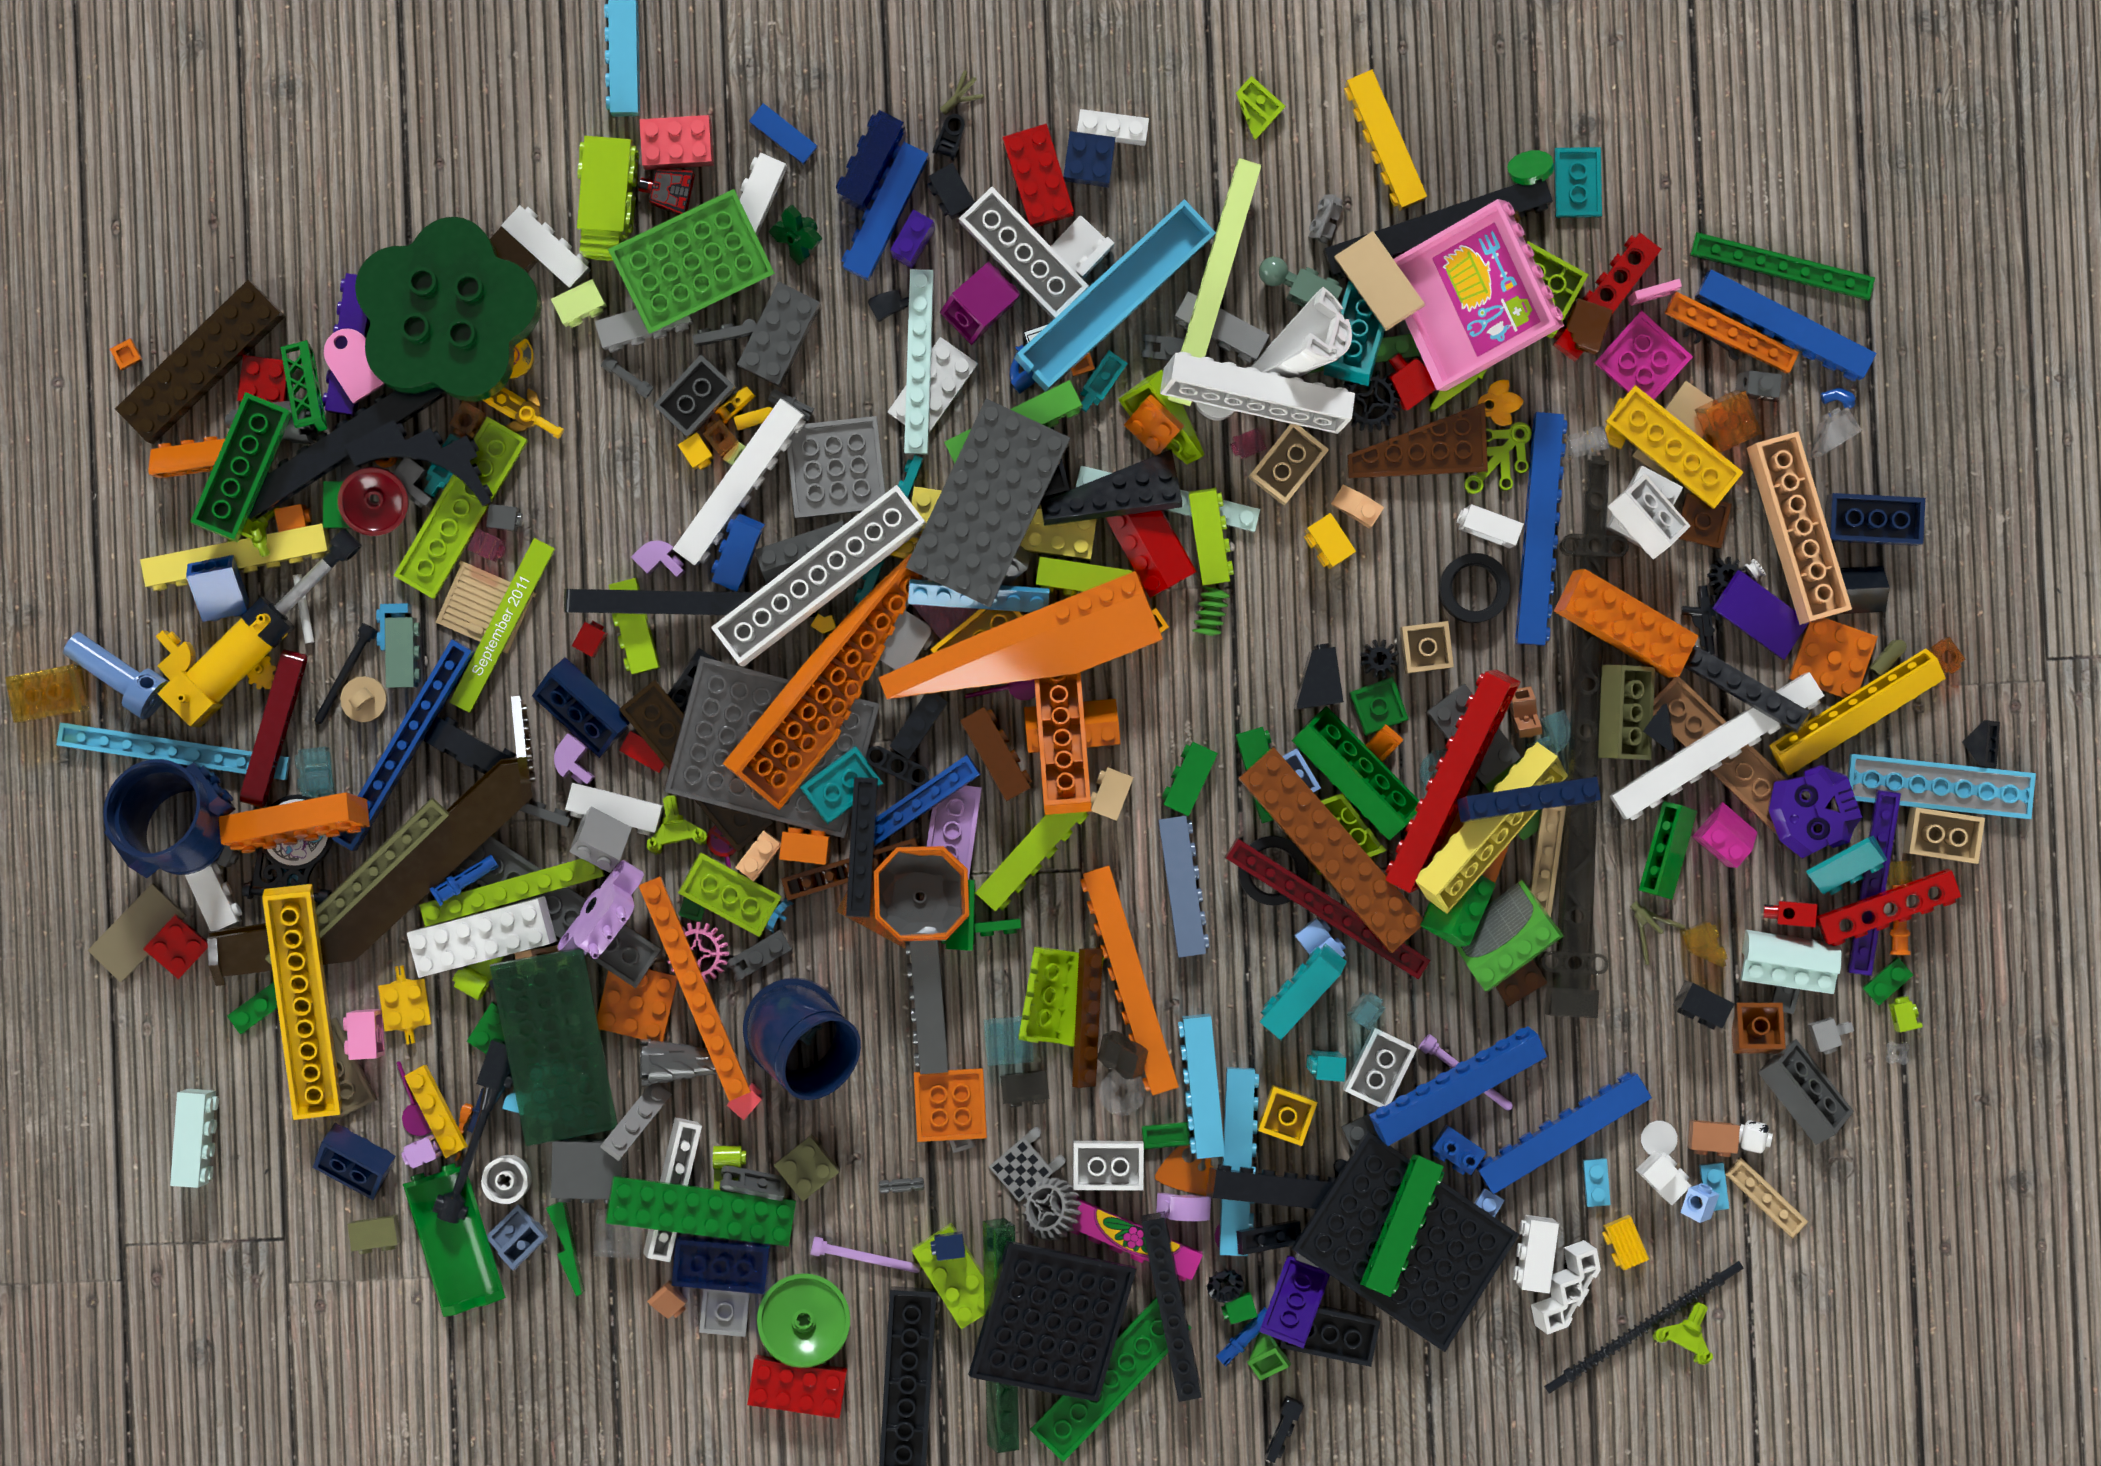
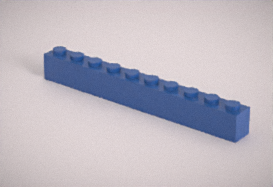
[1515,412,1567,646]
[332,639,475,851]

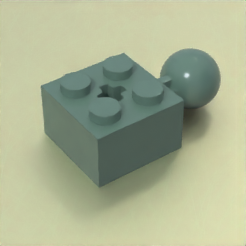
[1259,257,1343,307]

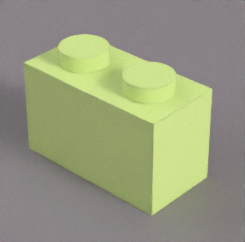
[551,279,607,328]

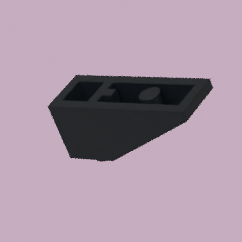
[667,648,718,712]

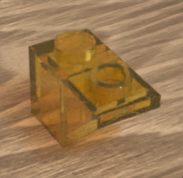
[1681,921,1727,967]

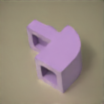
[631,541,685,578]
[554,734,595,785]
[1156,1193,1211,1221]

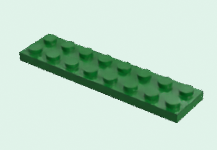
[605,1176,796,1247]
[1030,1296,1192,1462]

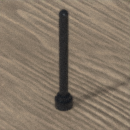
[314,622,378,724]

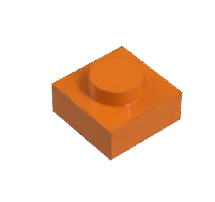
[110,339,143,371]
[1071,352,1095,377]

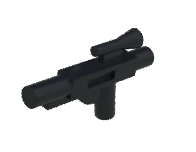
[1681,585,1720,655]

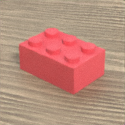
[639,115,714,170]

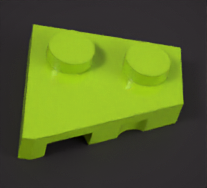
[1236,76,1286,141]

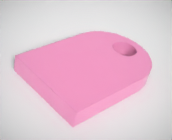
[324,329,385,404]

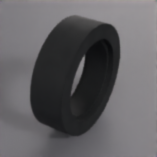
[1439,553,1510,623]
[1238,836,1308,906]

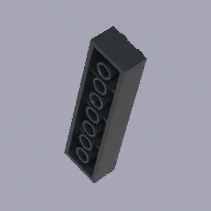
[879,1286,937,1466]

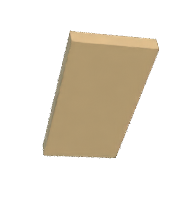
[1334,231,1425,331]
[1632,381,1723,481]

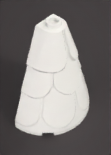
[1251,287,1352,378]

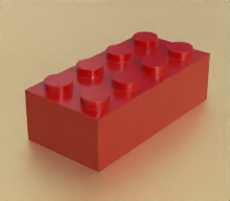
[1002,123,1074,228]
[747,1355,848,1419]

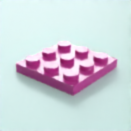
[1594,310,1693,400]

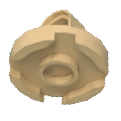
[340,676,387,722]

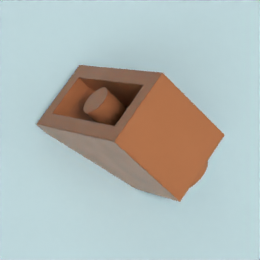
[647,1280,688,1319]

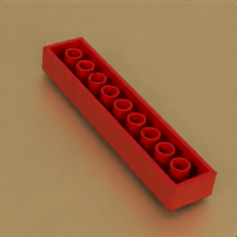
[1385,669,1521,893]

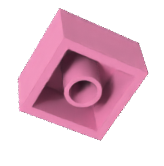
[343,1009,385,1060]

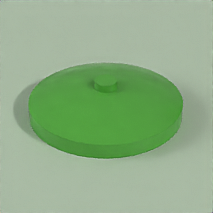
[757,1274,850,1368]

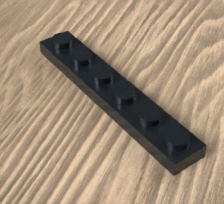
[1684,645,1811,734]
[846,777,878,918]

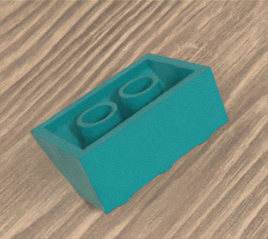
[1806,836,1887,895]

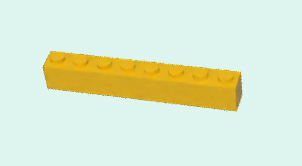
[1769,648,1946,776]

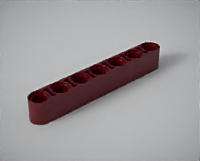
[240,649,308,808]

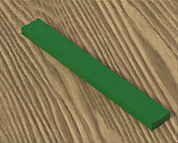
[1689,232,1875,301]

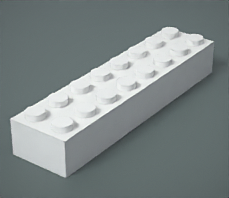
[1160,352,1355,434]

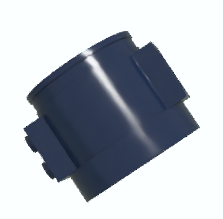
[103,759,236,878]

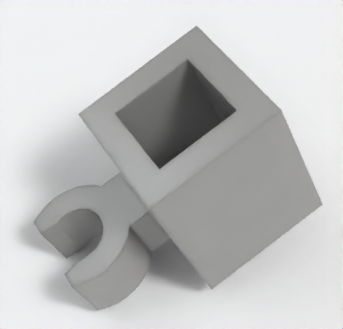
[1807,1017,1854,1054]

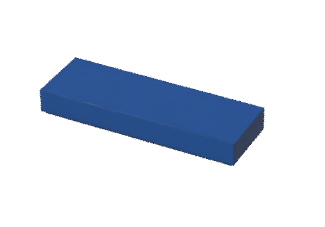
[749,103,818,165]

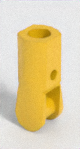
[715,385,756,424]
[734,407,773,431]

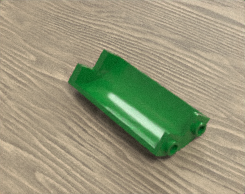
[403,1163,506,1317]

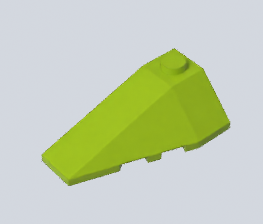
[1118,369,1205,465]

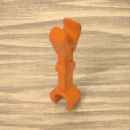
[455,1103,473,1161]

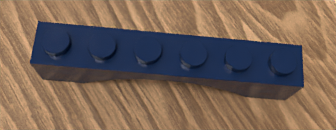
[1457,777,1601,822]

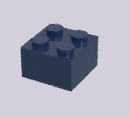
[1063,131,1116,188]

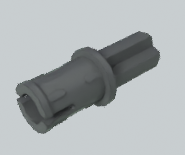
[768,389,815,421]

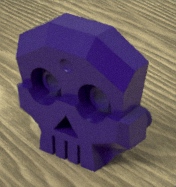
[1768,765,1862,859]

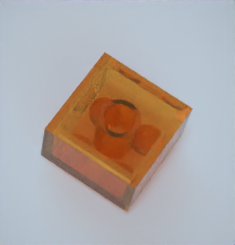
[1694,390,1762,452]

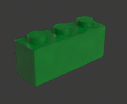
[1161,742,1218,816]

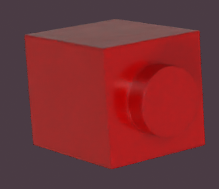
[572,620,608,658]

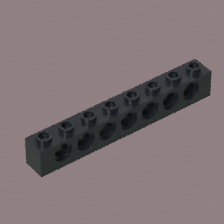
[1141,1211,1202,1402]

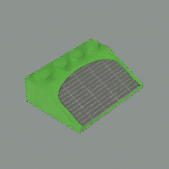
[1456,880,1564,991]

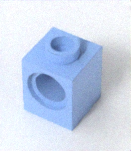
[1680,1184,1719,1223]

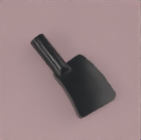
[868,290,909,322]

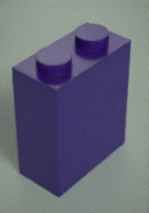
[890,209,935,269]

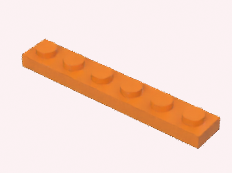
[1665,291,1799,374]

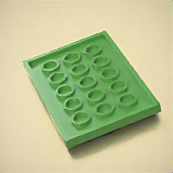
[608,189,775,334]

